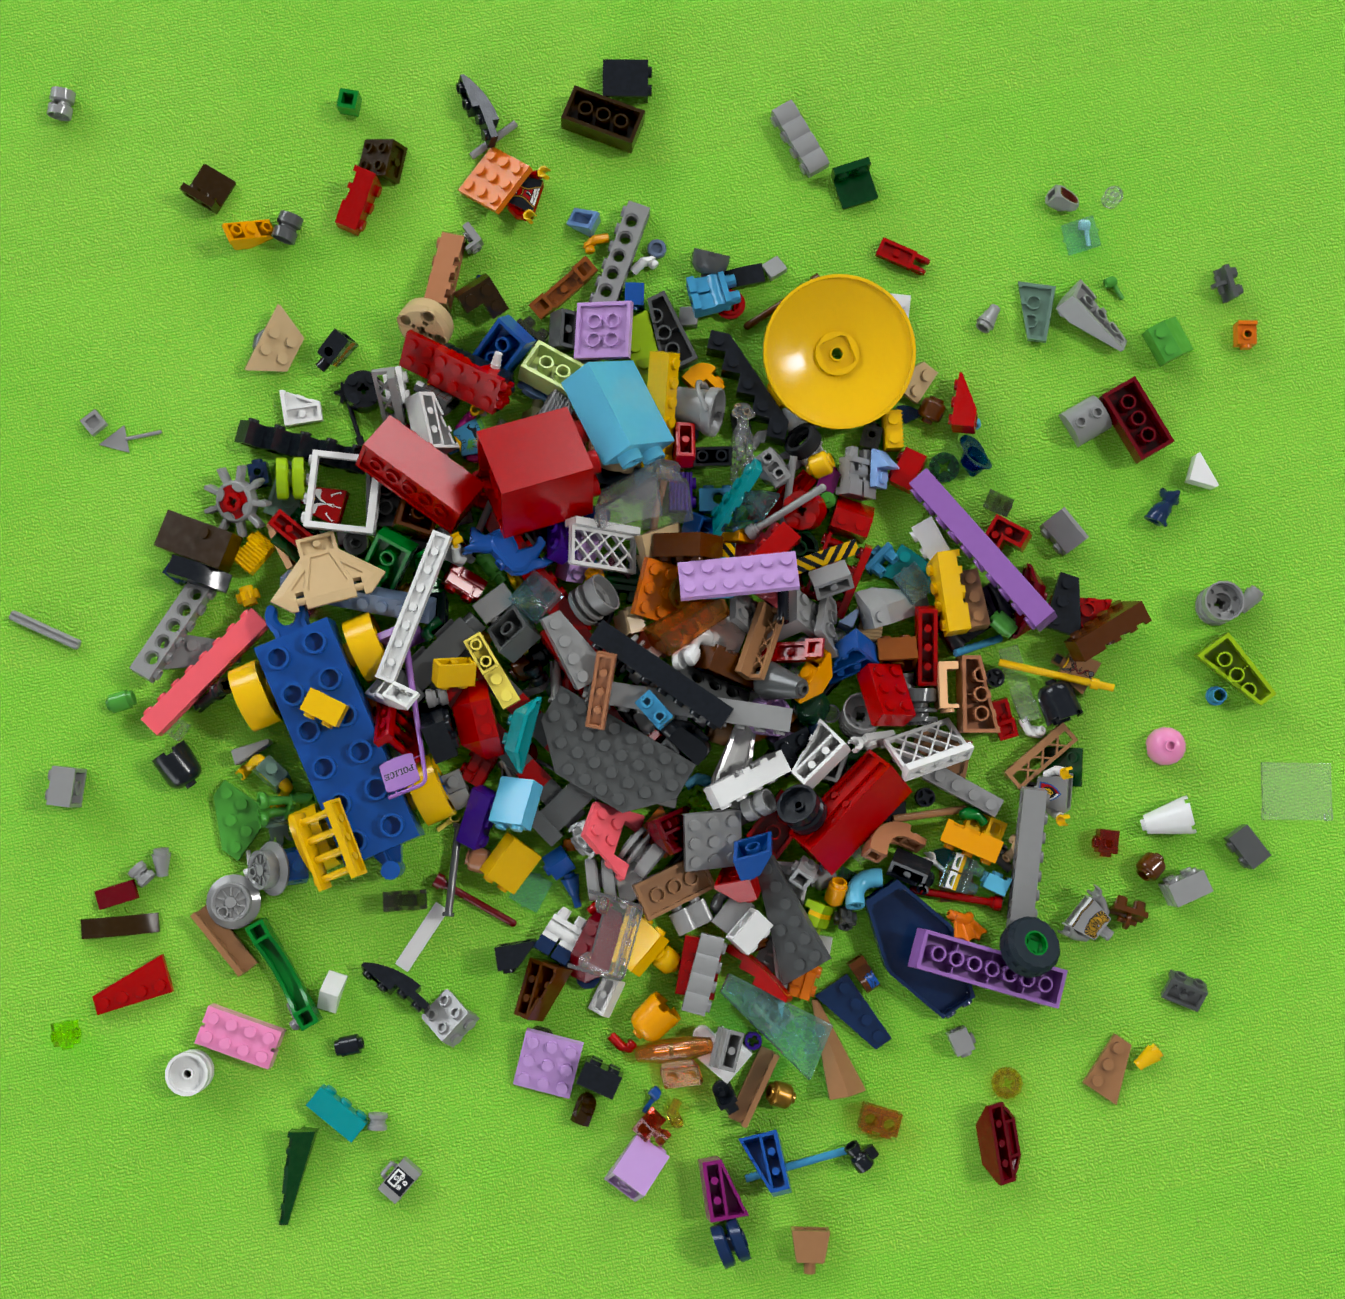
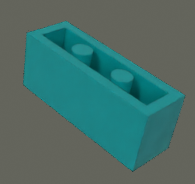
[306,1084,369,1143]

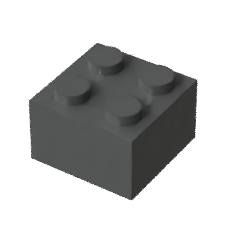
[487,604,541,663]

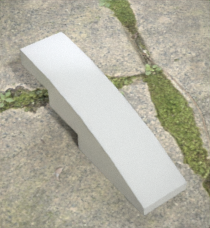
[365,679,420,710]

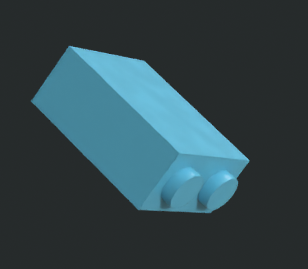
[489,776,543,832]

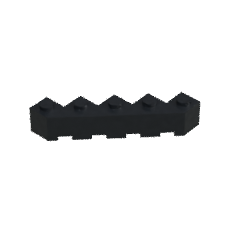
[706,330,789,446]
[234,418,365,475]

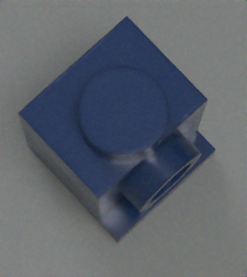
[247,459,273,489]

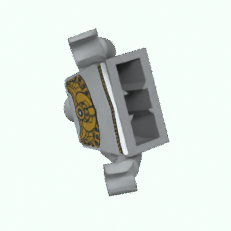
[1058,884,1114,942]

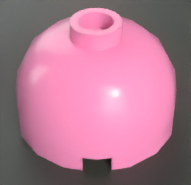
[1146,727,1186,765]

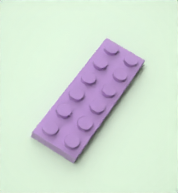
[677,551,800,601]

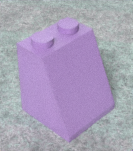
[604,1134,670,1202]

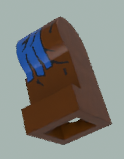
[846,954,881,993]

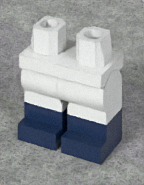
[533,906,587,967]

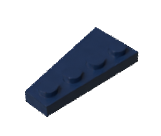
[815,973,892,1049]

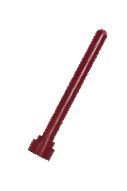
[432,873,517,927]

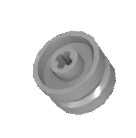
[585,858,617,901]

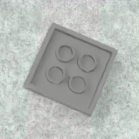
[683,808,742,872]

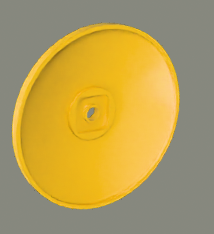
[763,274,916,430]

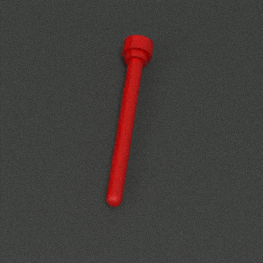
[909,886,1003,912]

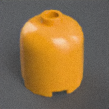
[631,991,681,1042]

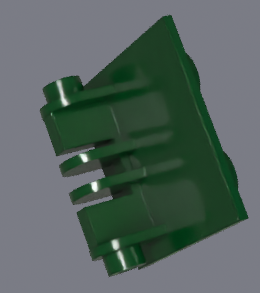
[1044,747,1083,787]

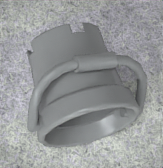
[675,380,726,437]

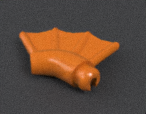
[946,910,987,942]

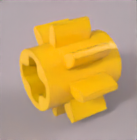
[235,585,261,607]

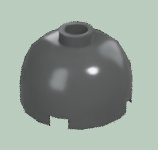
[692,248,730,277]

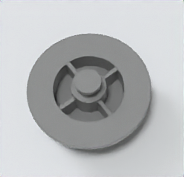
[248,841,289,896]
[206,874,261,929]

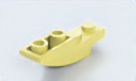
[463,632,521,710]

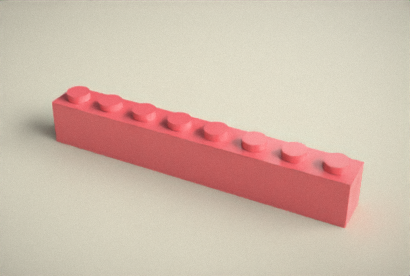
[141,608,269,736]

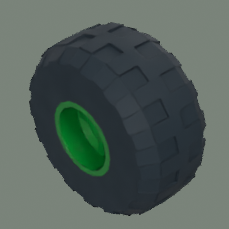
[999,916,1060,978]

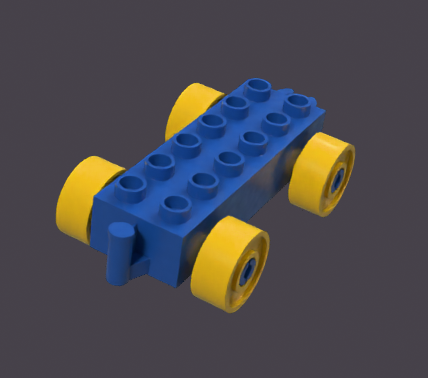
[228,598,456,880]

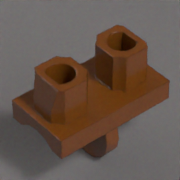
[1109,895,1149,930]

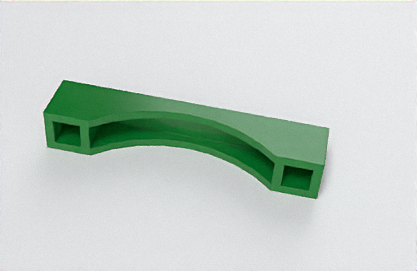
[244,917,323,1031]

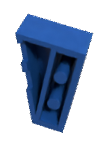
[828,628,879,685]
[739,1130,792,1197]

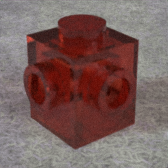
[1092,829,1120,857]

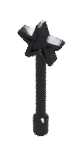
[334,382,365,446]

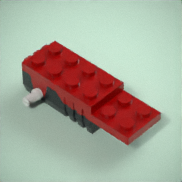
[399,330,515,416]

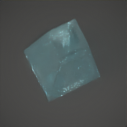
[508,570,563,625]

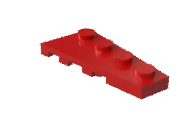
[92,954,174,1015]

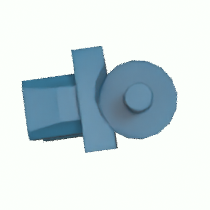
[865,542,899,578]

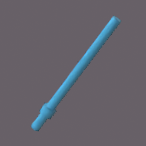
[745,1147,847,1183]

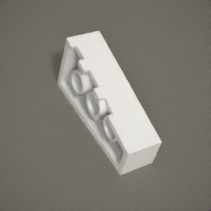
[703,750,792,810]

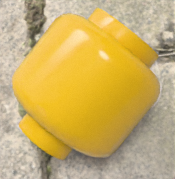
[805,451,835,479]
[652,945,680,974]

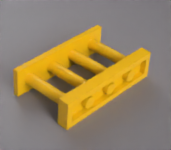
[291,797,368,892]

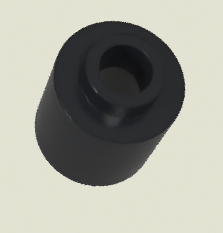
[334,1034,365,1057]

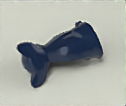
[1144,488,1180,527]

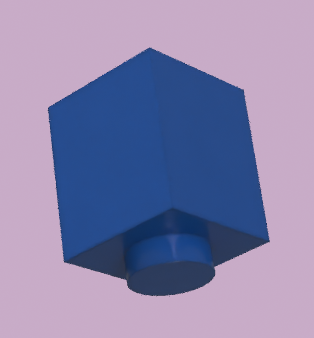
[625,282,644,312]
[542,845,576,881]

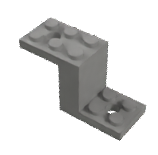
[730,590,825,649]

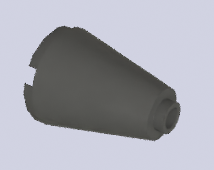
[753,662,809,700]

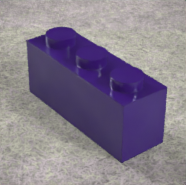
[456,785,496,850]

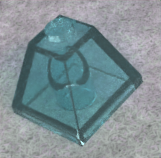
[732,490,780,523]

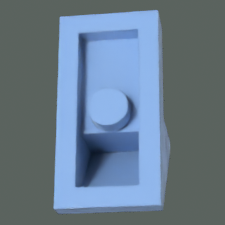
[870,449,900,490]

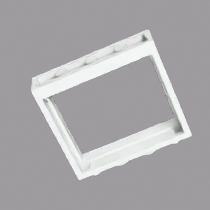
[301,449,382,536]

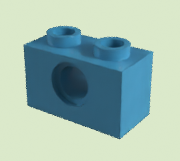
[699,485,738,514]

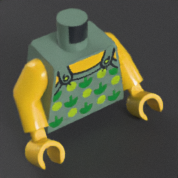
[235,754,293,808]

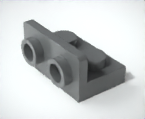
[1161,970,1208,1012]

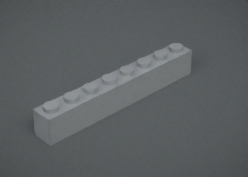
[1006,786,1050,927]

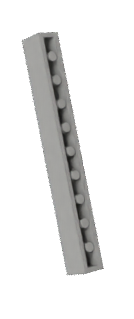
[609,682,793,736]

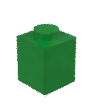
[337,88,362,117]

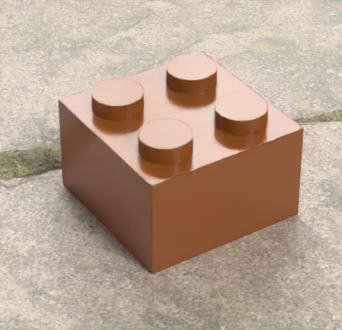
[876,635,918,672]

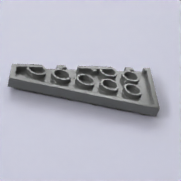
[758,855,832,986]

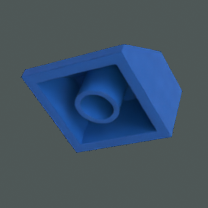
[733,831,772,881]

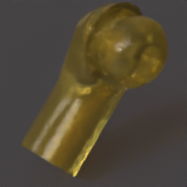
[667,1098,684,1129]

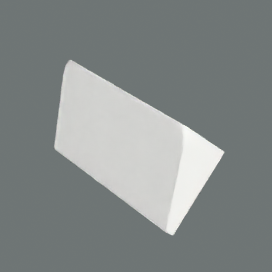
[588,974,625,1018]

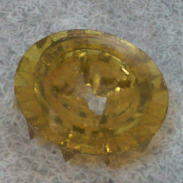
[991,1067,1023,1099]

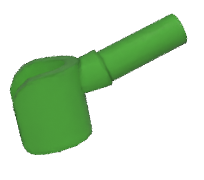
[1103,276,1125,300]

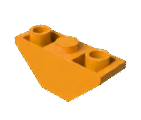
[222,219,273,250]
[794,649,833,704]

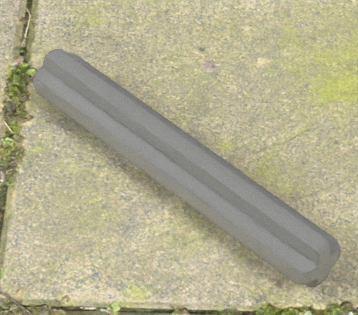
[9,610,81,650]

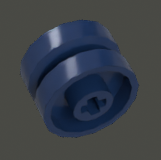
[710,1218,752,1269]

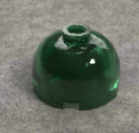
[790,692,830,726]

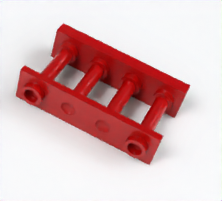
[800,529,873,619]
[373,703,422,765]

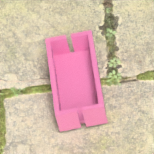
[195,1003,286,1069]

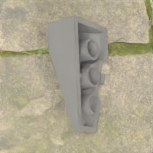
[1056,279,1127,352]

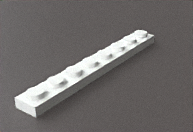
[375,530,453,683]

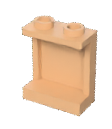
[934,661,960,713]

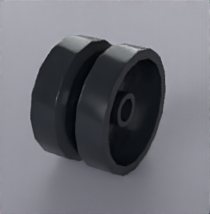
[777,784,827,835]

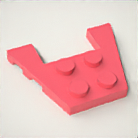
[581,801,645,881]

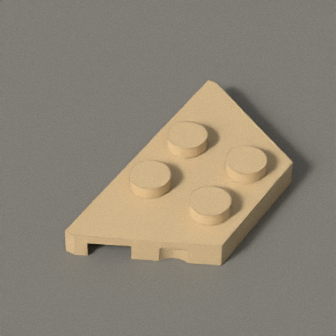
[244,304,304,372]

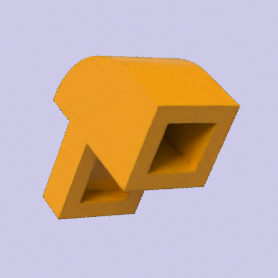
[682,363,725,390]

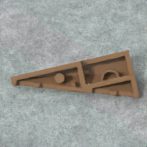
[811,999,866,1100]

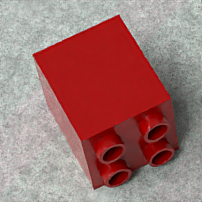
[476,407,601,539]

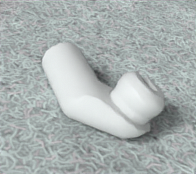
[1018,716,1046,738]

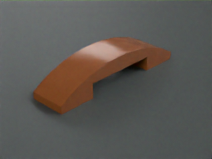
[529,256,598,320]

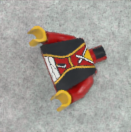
[506,166,551,224]

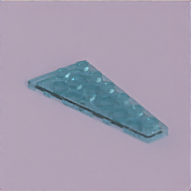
[720,973,833,1080]

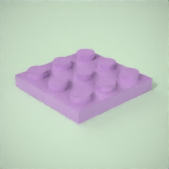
[574,301,634,360]
[513,1028,584,1099]

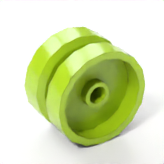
[276,457,307,500]

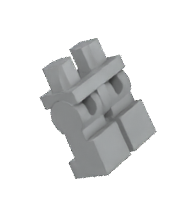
[836,446,876,501]

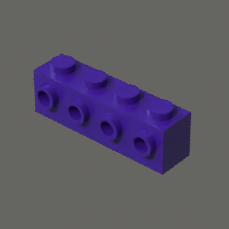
[547,521,577,565]

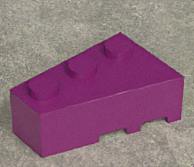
[698,1156,749,1223]

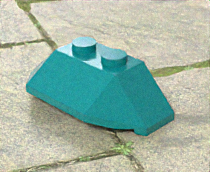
[502,696,543,774]

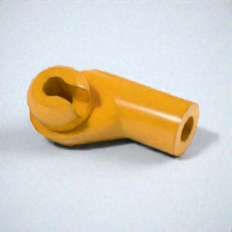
[583,233,609,254]

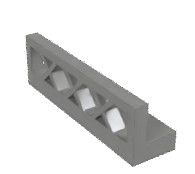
[371,367,408,425]

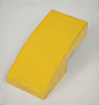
[962,813,1008,840]

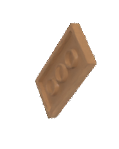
[632,859,715,921]

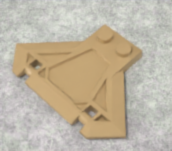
[270,531,386,614]

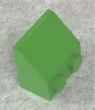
[1142,316,1194,367]

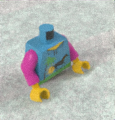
[449,405,485,463]

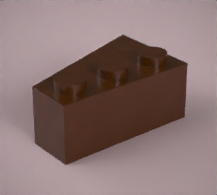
[514,957,573,1021]

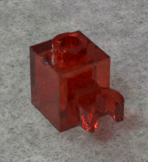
[632,1106,671,1147]

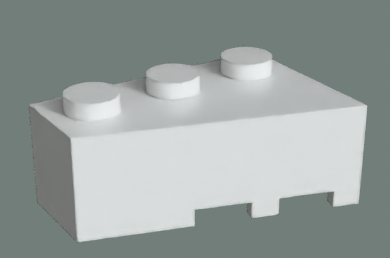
[405,392,460,454]
[791,719,852,789]

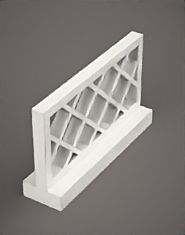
[565,516,641,575]
[883,717,974,782]

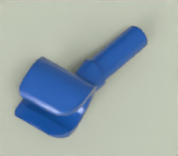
[642,1086,661,1113]

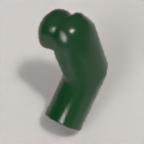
[420,616,443,642]

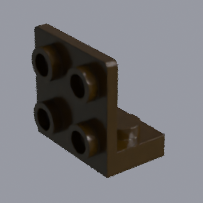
[359,139,408,184]
[179,164,236,214]

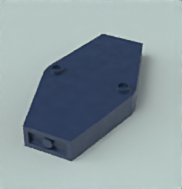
[865,878,975,1019]

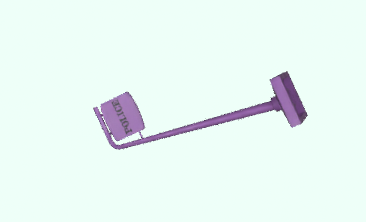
[377,625,427,800]

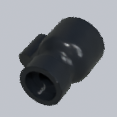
[844,1140,879,1173]

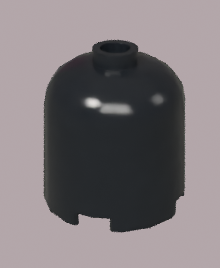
[1038,679,1084,727]
[152,740,201,789]

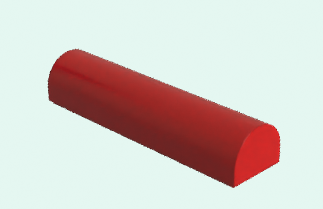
[267,509,313,547]

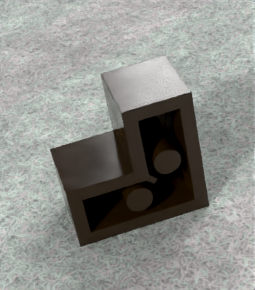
[453,273,509,319]

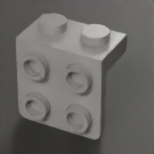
[422,989,480,1048]

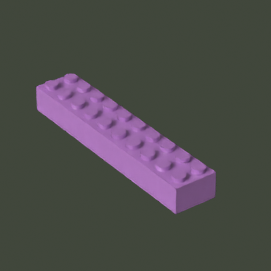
[909,468,1057,632]

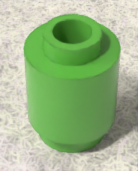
[989,611,1018,638]
[105,690,137,713]

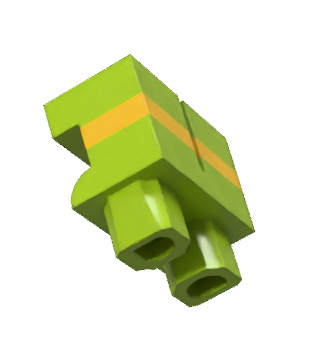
[805,898,835,935]

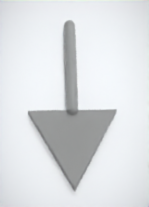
[99,425,162,453]

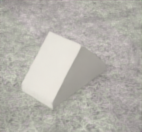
[1185,452,1219,490]
[317,970,348,1014]

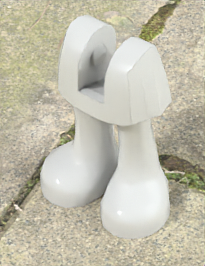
[672,626,714,671]

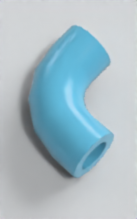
[845,868,883,910]

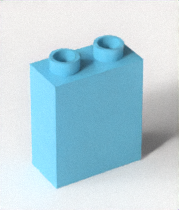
[561,360,675,470]

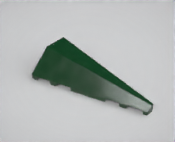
[279,1126,319,1225]

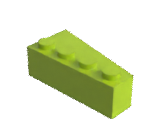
[629,310,658,386]
[1194,632,1277,706]

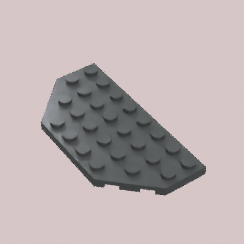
[541,686,696,813]

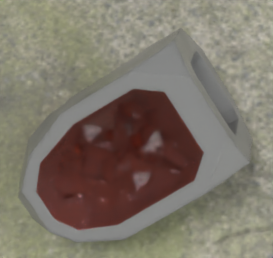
[1045,184,1079,212]

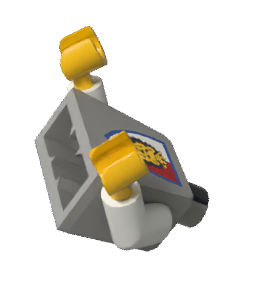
[436,526,476,567]
[1026,766,1073,826]

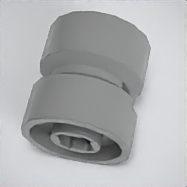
[46,86,76,121]
[740,788,777,822]

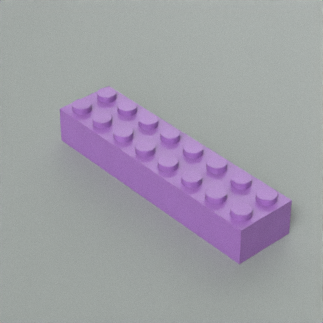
[908,928,1068,1009]

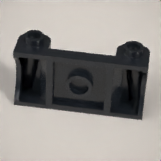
[938,583,1016,654]

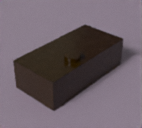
[561,85,645,153]
[154,510,243,574]

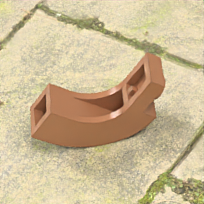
[861,821,927,864]

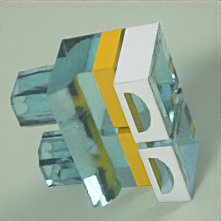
[939,852,985,894]

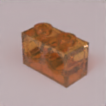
[857,1101,903,1139]

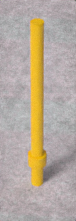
[998,659,1115,692]

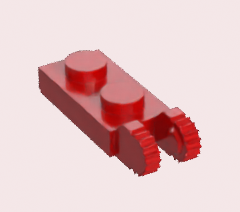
[875,237,930,275]

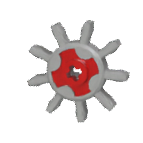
[204,465,272,538]

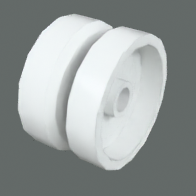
[165,1049,214,1096]

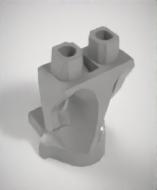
[755,447,804,489]

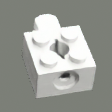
[693,1025,753,1084]

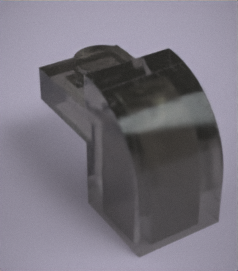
[383,889,427,912]

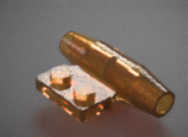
[635,1036,713,1089]

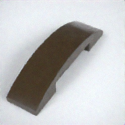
[81,912,160,939]

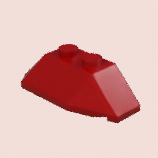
[452,679,505,759]

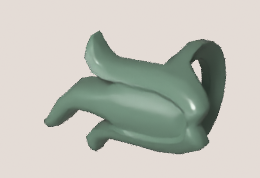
[266,816,293,846]

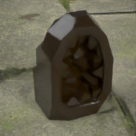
[570,1092,596,1127]

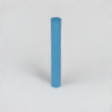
[953,635,1003,657]

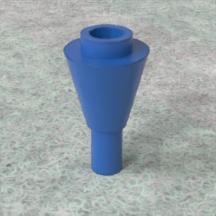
[560,871,582,908]

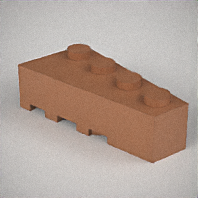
[424,232,466,313]

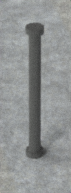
[442,823,461,917]

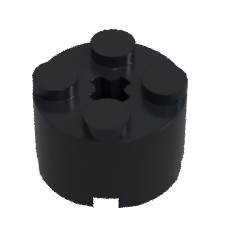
[344,370,383,413]

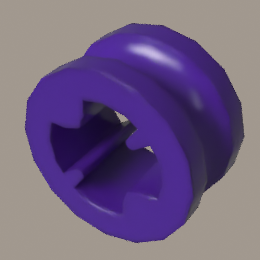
[744,1031,762,1050]

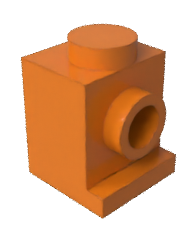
[1233,320,1258,350]

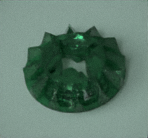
[929,452,959,483]

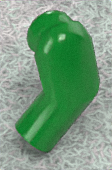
[959,807,988,827]

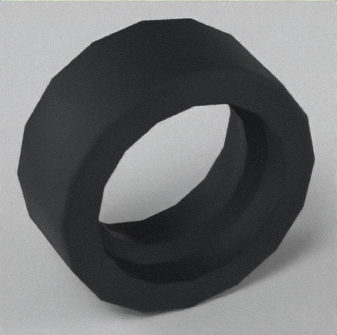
[784,423,822,460]

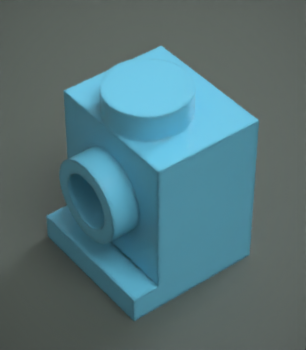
[980,870,1012,897]

